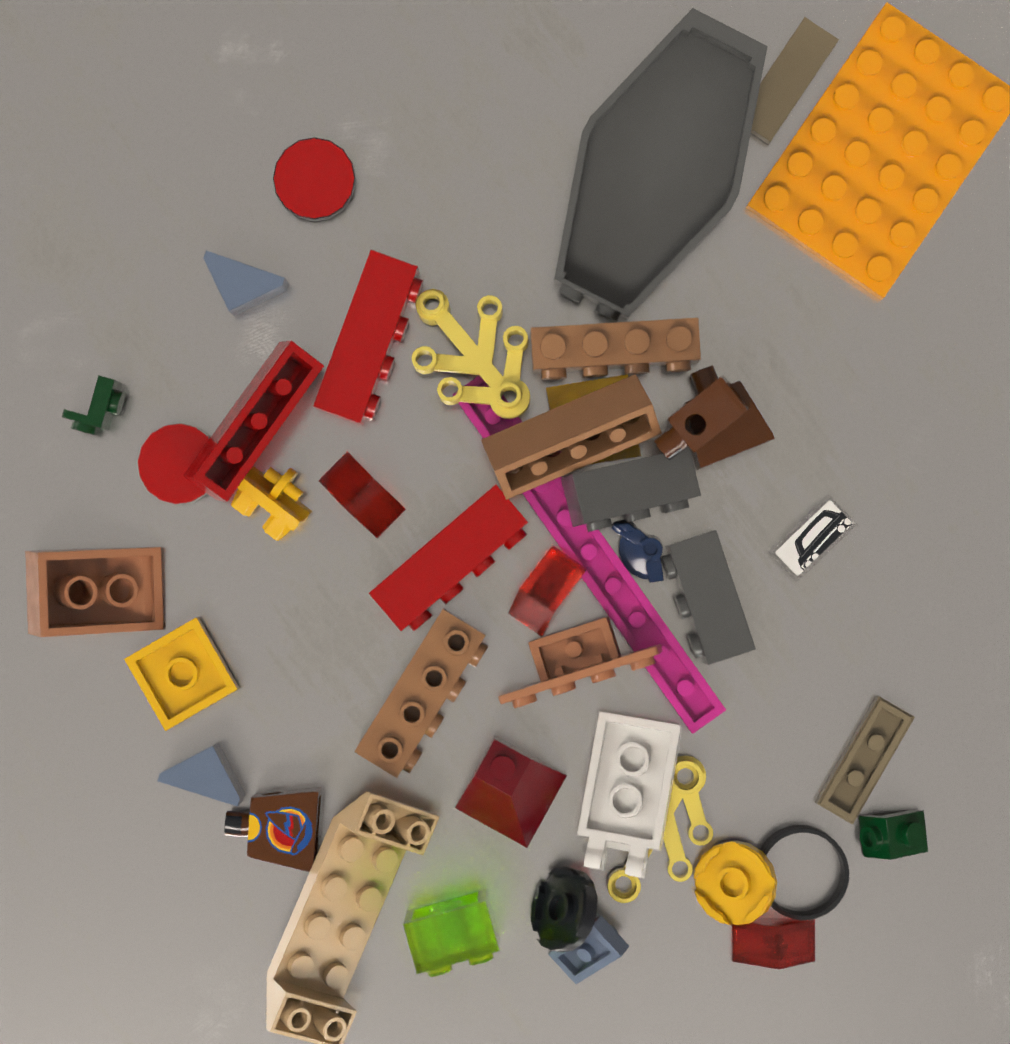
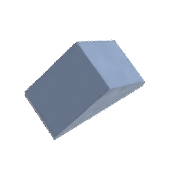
[203,250,289,316]
[158,742,245,807]

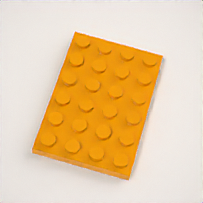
[746,2,1010,300]

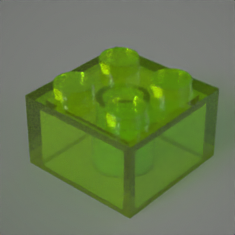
[403,888,500,977]

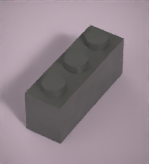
[561,447,701,532]
[661,530,756,665]

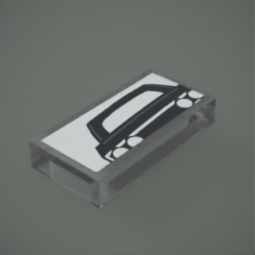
[768,494,858,582]

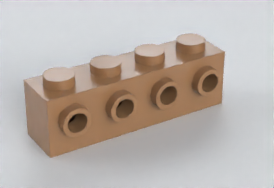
[530,318,701,380]
[481,374,662,500]
[354,608,488,778]

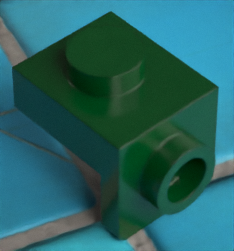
[62,375,125,435]
[859,810,928,860]

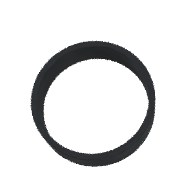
[760,825,849,920]

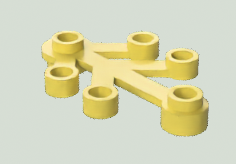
[412,289,530,419]
[607,755,713,903]

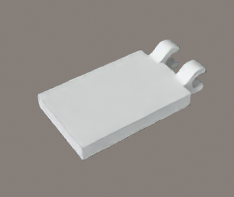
[577,711,683,879]

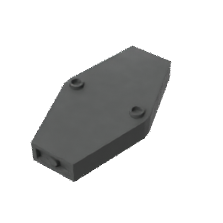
[554,8,768,322]

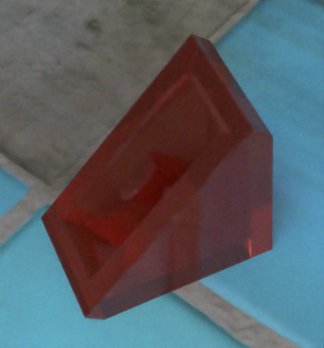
[318,451,406,539]
[508,545,587,637]
[731,918,815,970]

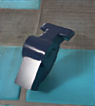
[612,519,664,583]

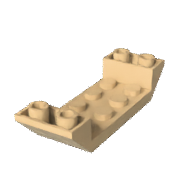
[266,791,440,1044]

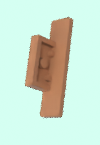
[498,616,663,708]

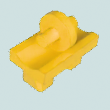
[231,466,312,541]

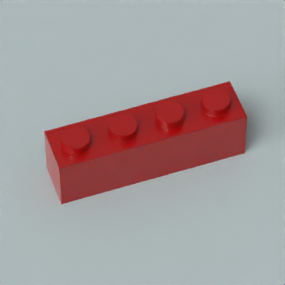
[313,250,424,426]
[183,340,324,502]
[369,484,528,631]

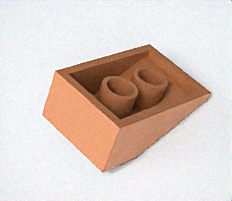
[25,547,163,637]

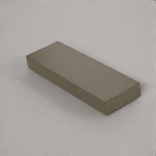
[751,17,839,145]
[815,696,915,825]

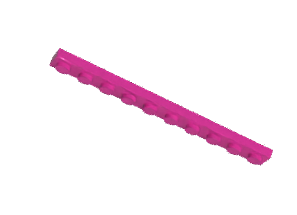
[452,375,726,734]

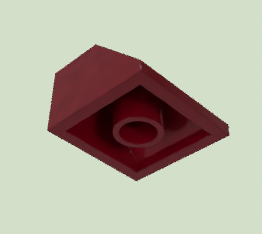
[455,735,567,848]

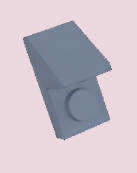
[548,912,629,984]

